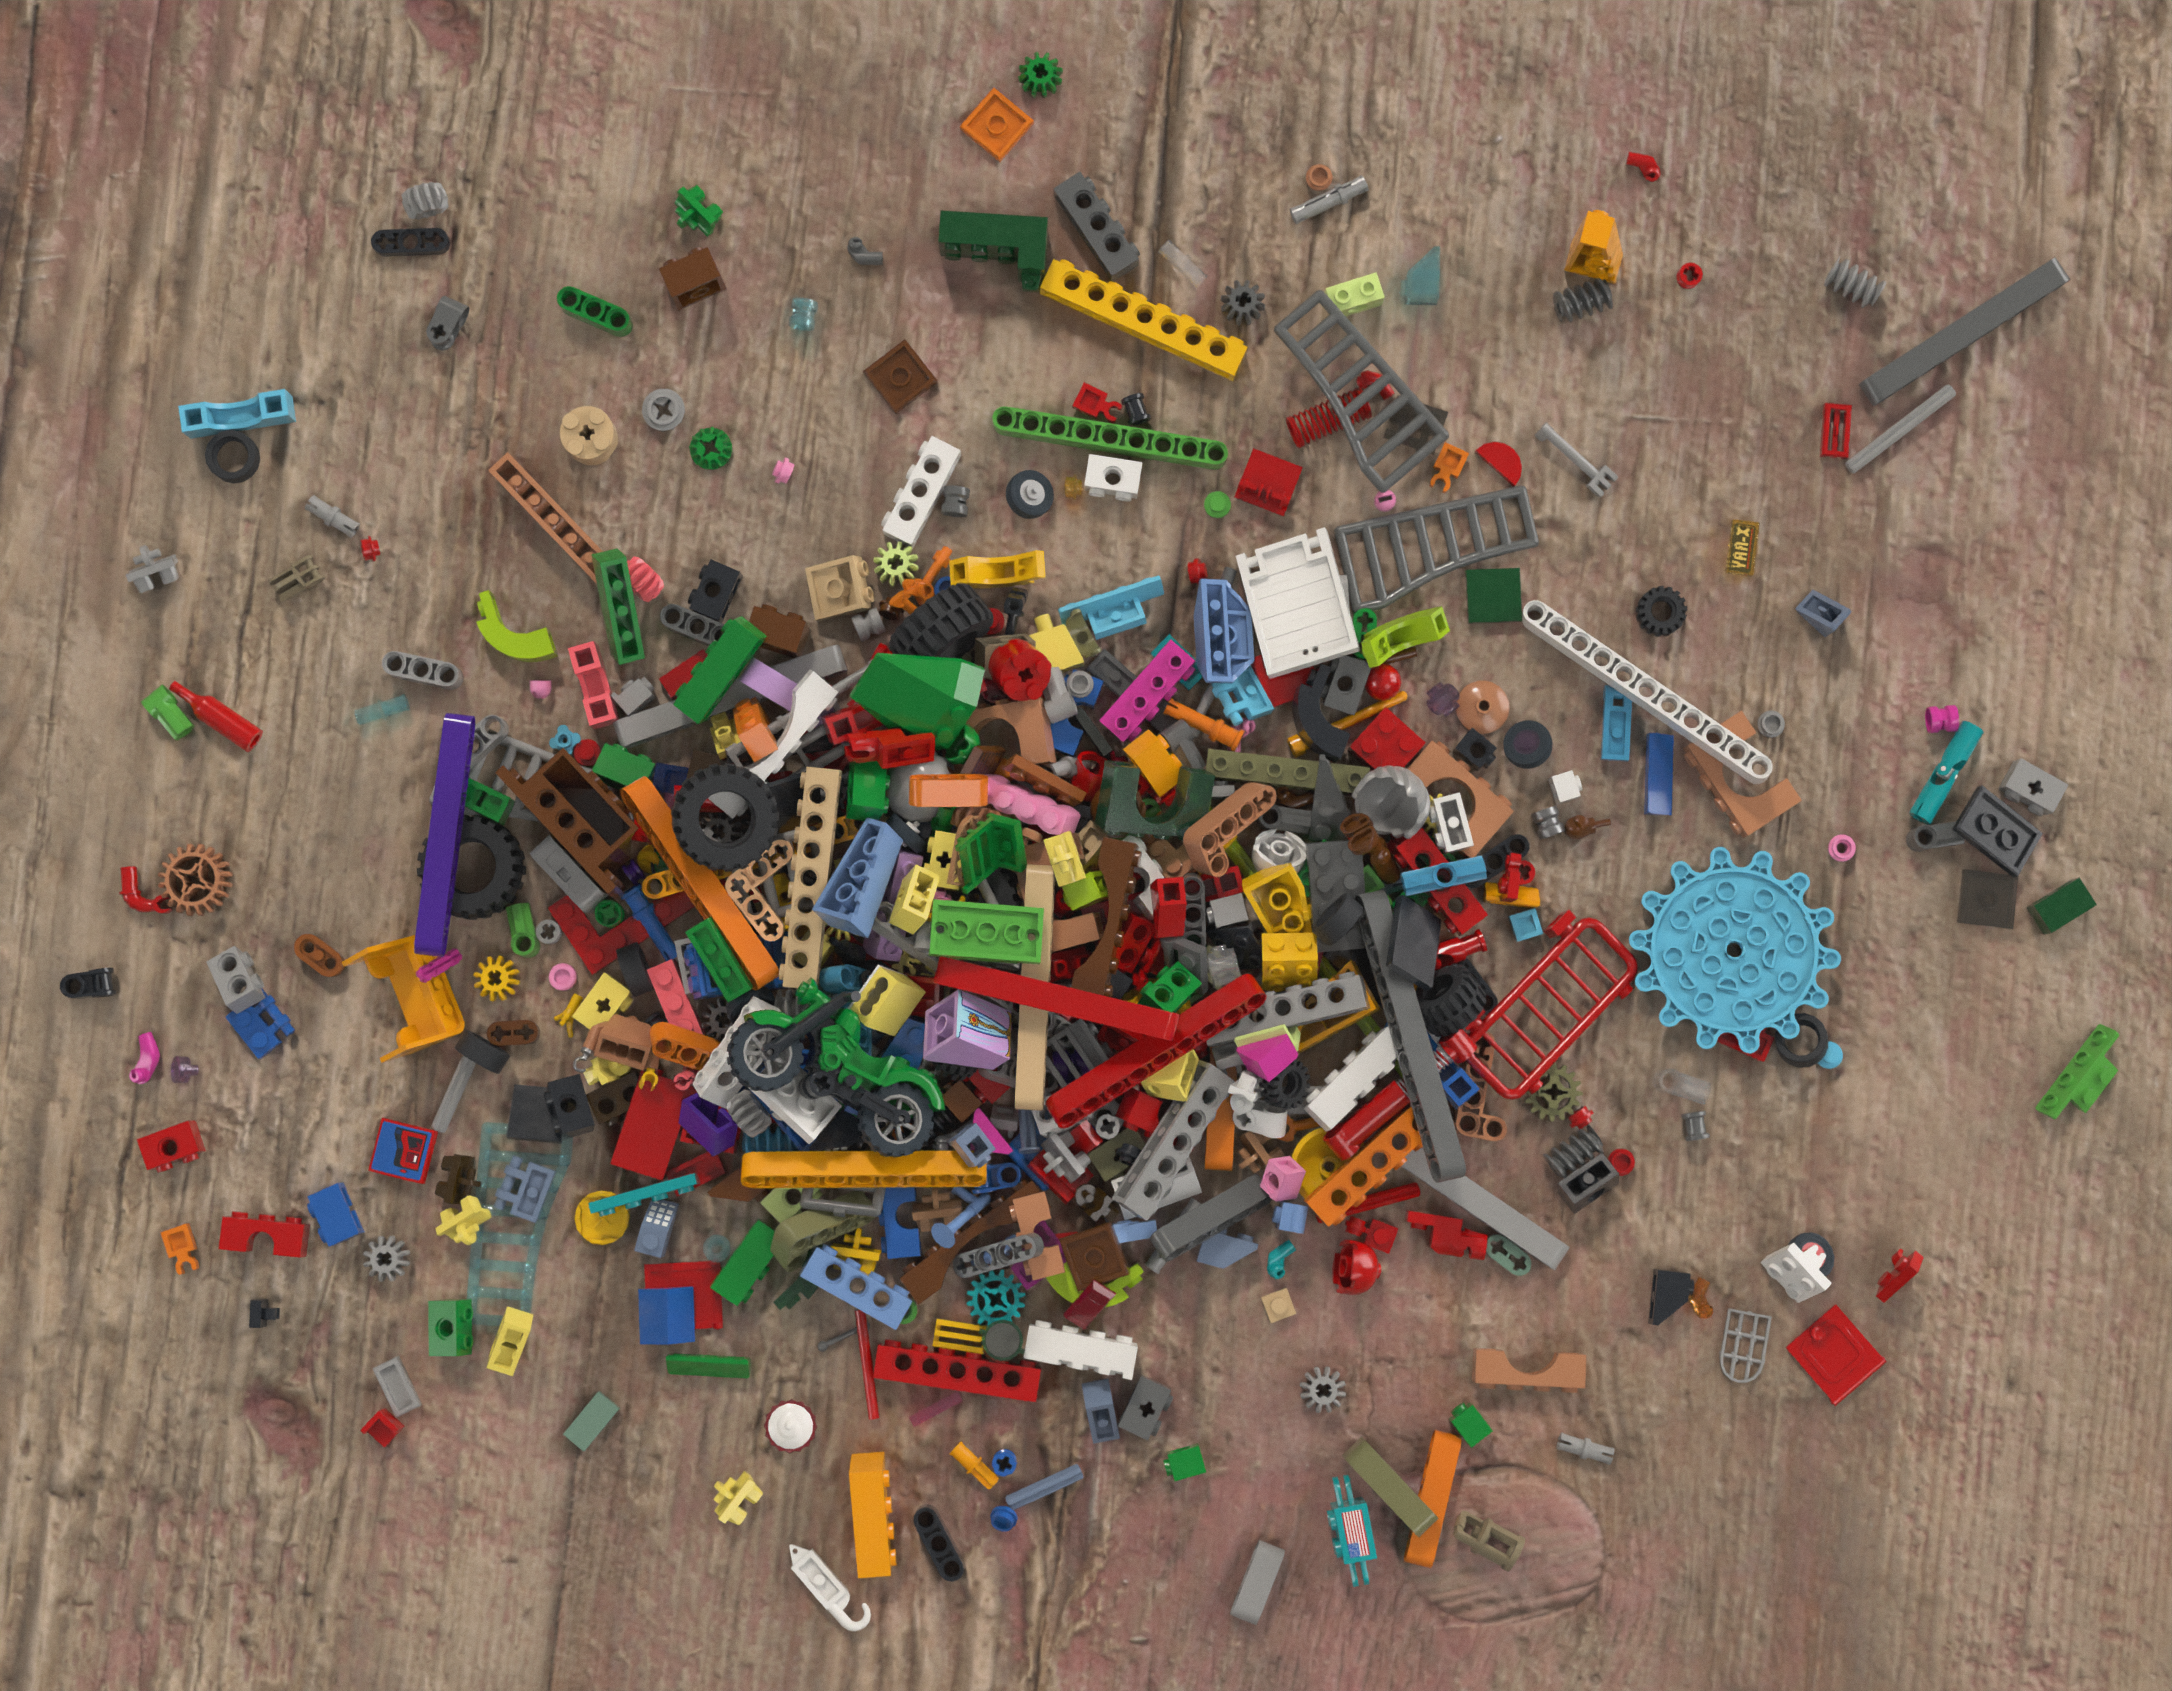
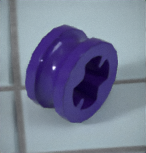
[621,859,646,885]

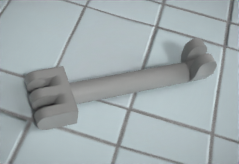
[1535,422,1618,498]

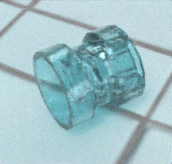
[788,297,818,331]

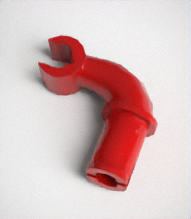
[119,866,173,914]

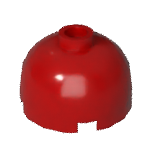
[1332,1239,1381,1295]

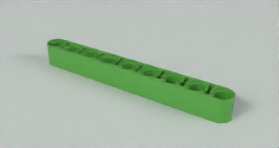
[992,406,1228,470]

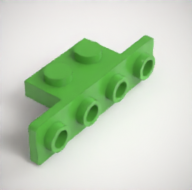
[2035,1024,2119,1119]

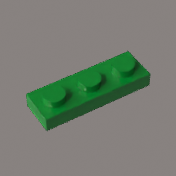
[685,917,753,1003]

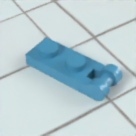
[1601,685,1632,762]

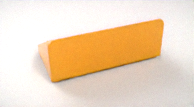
[1483,882,1540,909]

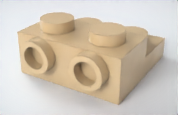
[805,555,874,621]

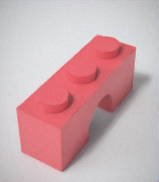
[568,641,619,730]
[647,959,706,1036]

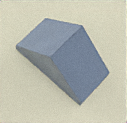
[1795,590,1851,637]

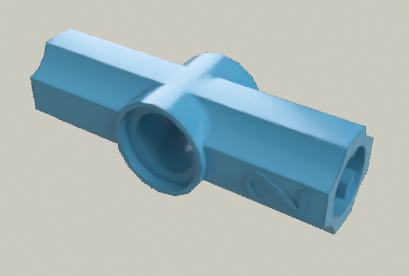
[1400,855,1487,896]

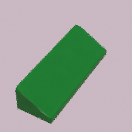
[666,1353,751,1379]

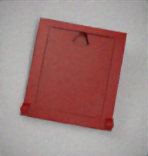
[644,1259,723,1330]
[1785,1304,1887,1406]

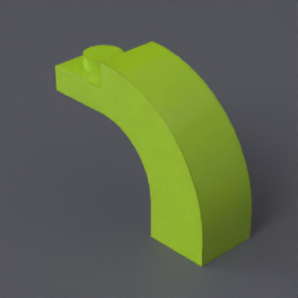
[476,590,558,662]
[1361,606,1450,668]
[1046,1262,1144,1307]

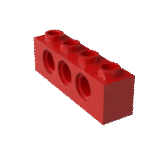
[1393,828,1488,936]

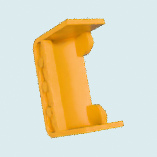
[342,935,464,1063]

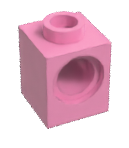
[1260,1156,1306,1202]

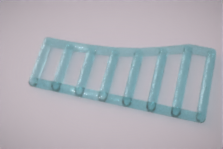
[466,1122,573,1326]

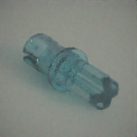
[354,694,410,725]

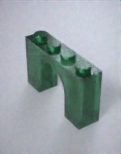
[1095,760,1215,840]

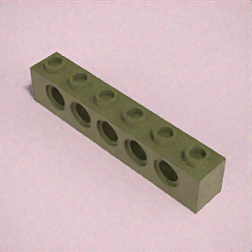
[1204,749,1370,796]

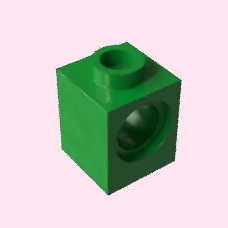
[1449,1402,1493,1448]
[1163,1443,1206,1481]

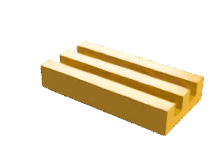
[932,1318,990,1354]

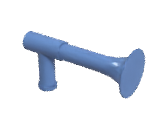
[931,1187,991,1248]

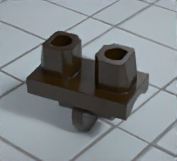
[435,1154,482,1205]
[1074,1183,1119,1222]

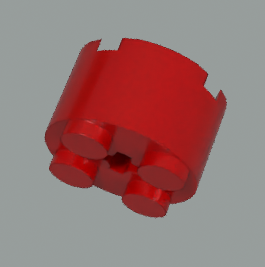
[988,639,1052,701]

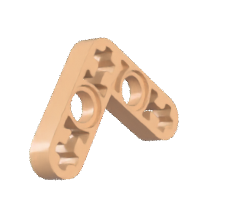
[725,839,795,941]

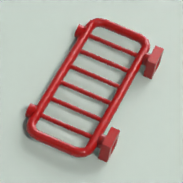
[1463,910,1638,1100]

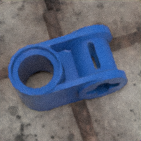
[972,1162,1023,1194]

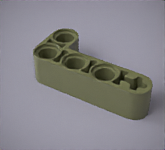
[770,1190,875,1272]
[1342,1436,1439,1537]

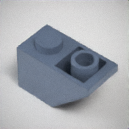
[1196,1229,1258,1269]

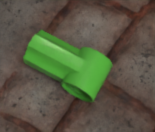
[141,684,195,740]
[506,903,540,958]

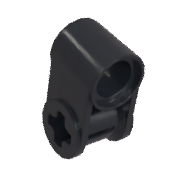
[60,968,117,999]

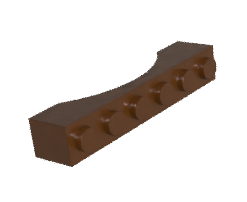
[1071,837,1142,997]
[899,1179,1052,1305]

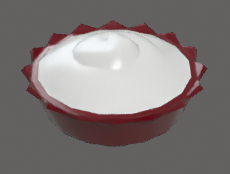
[763,1399,818,1454]

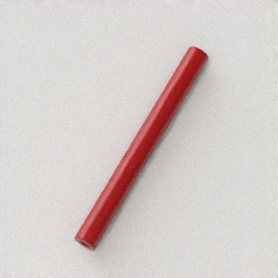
[855,1309,879,1420]

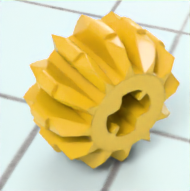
[473,956,520,1002]

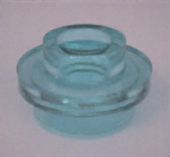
[703,1235,731,1262]

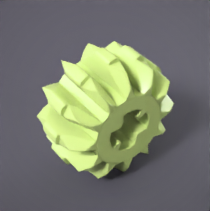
[873,541,919,587]

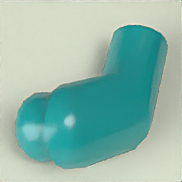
[1267,1239,1296,1279]

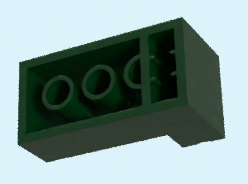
[938,210,1048,292]

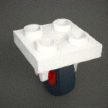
[1761,1232,1835,1303]

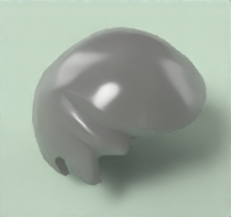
[885,751,954,823]
[1352,765,1431,839]

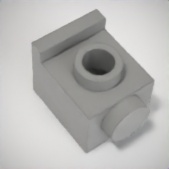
[611,676,656,716]

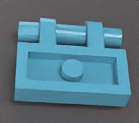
[1211,665,1274,726]

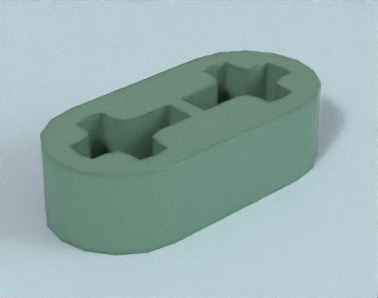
[1486,1234,1532,1276]

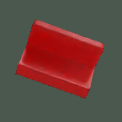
[659,649,708,700]

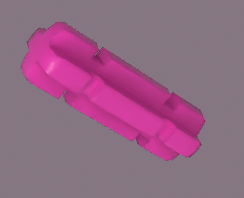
[416,948,462,983]

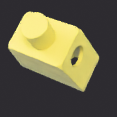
[1029,614,1084,673]
[1140,1049,1199,1101]

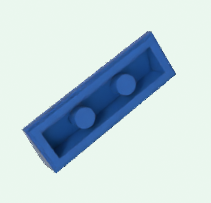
[1644,733,1674,816]

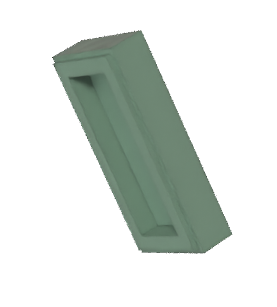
[563,1391,620,1452]

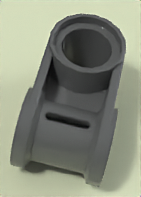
[426,296,470,351]

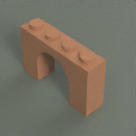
[942,698,1056,774]
[1683,710,1802,838]
[1407,741,1514,859]
[1012,833,1104,953]

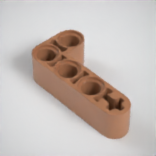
[1183,781,1277,877]
[1453,1032,1507,1141]

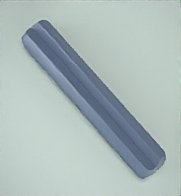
[1005,1464,1083,1510]

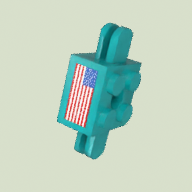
[1326,1475,1377,1587]

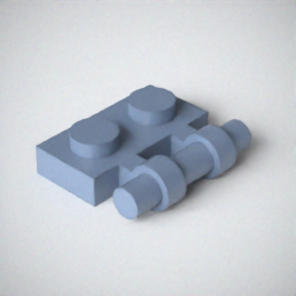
[493,1155,557,1223]

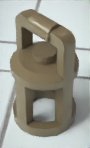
[1453,1511,1525,1572]

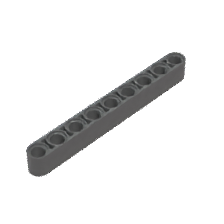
[1858,257,2071,407]

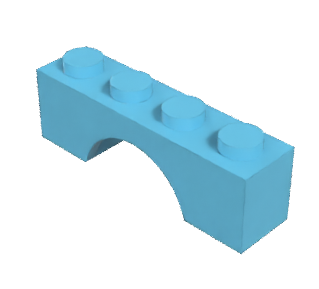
[178,389,296,439]

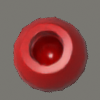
[1365,663,1401,701]

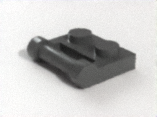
[1160,937,1208,995]

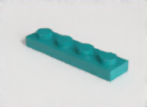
[588,1173,700,1217]

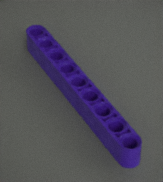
[414,713,476,957]

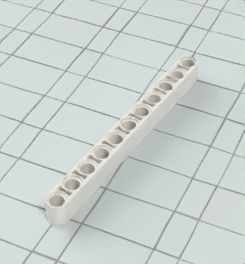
[1522,600,1772,784]

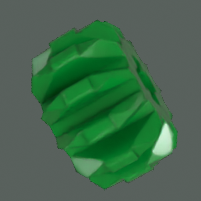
[1018,52,1063,98]

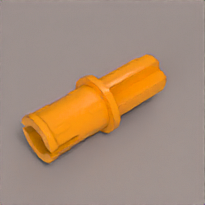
[949,1441,999,1490]

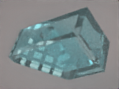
[1400,246,1440,305]

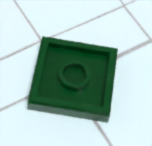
[1465,568,1522,624]

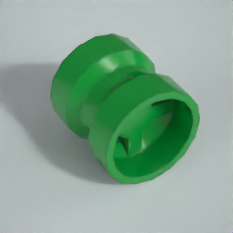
[594,900,625,928]

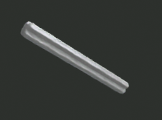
[1845,384,1956,474]

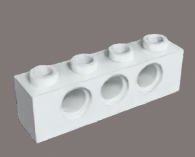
[881,436,961,549]
[692,996,781,1109]

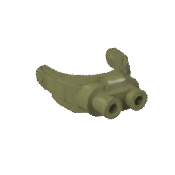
[1066,608,1102,658]

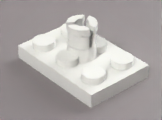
[748,1051,842,1144]

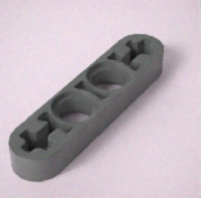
[953,1233,1044,1278]

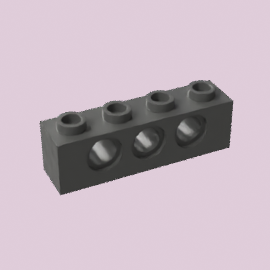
[1053,172,1140,282]

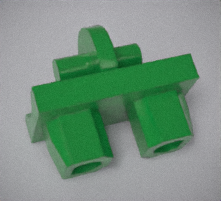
[674,185,723,237]

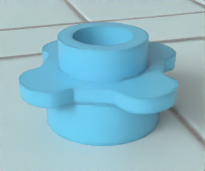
[549,725,581,755]

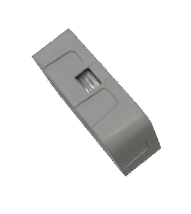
[530,834,610,913]

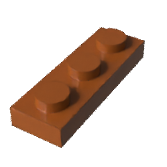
[1003,754,1086,807]

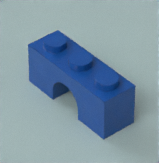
[1051,669,1104,757]
[879,1187,922,1259]

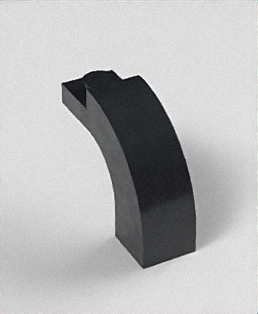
[1292,664,1351,763]

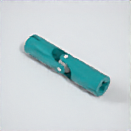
[1909,721,1984,825]

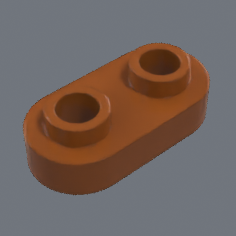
[294,934,344,977]

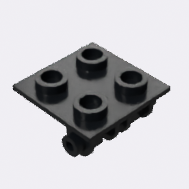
[1206,926,1262,970]

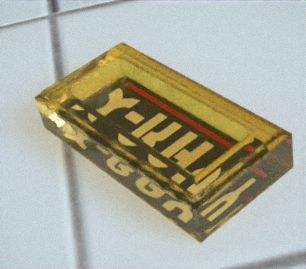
[1725,519,1760,577]

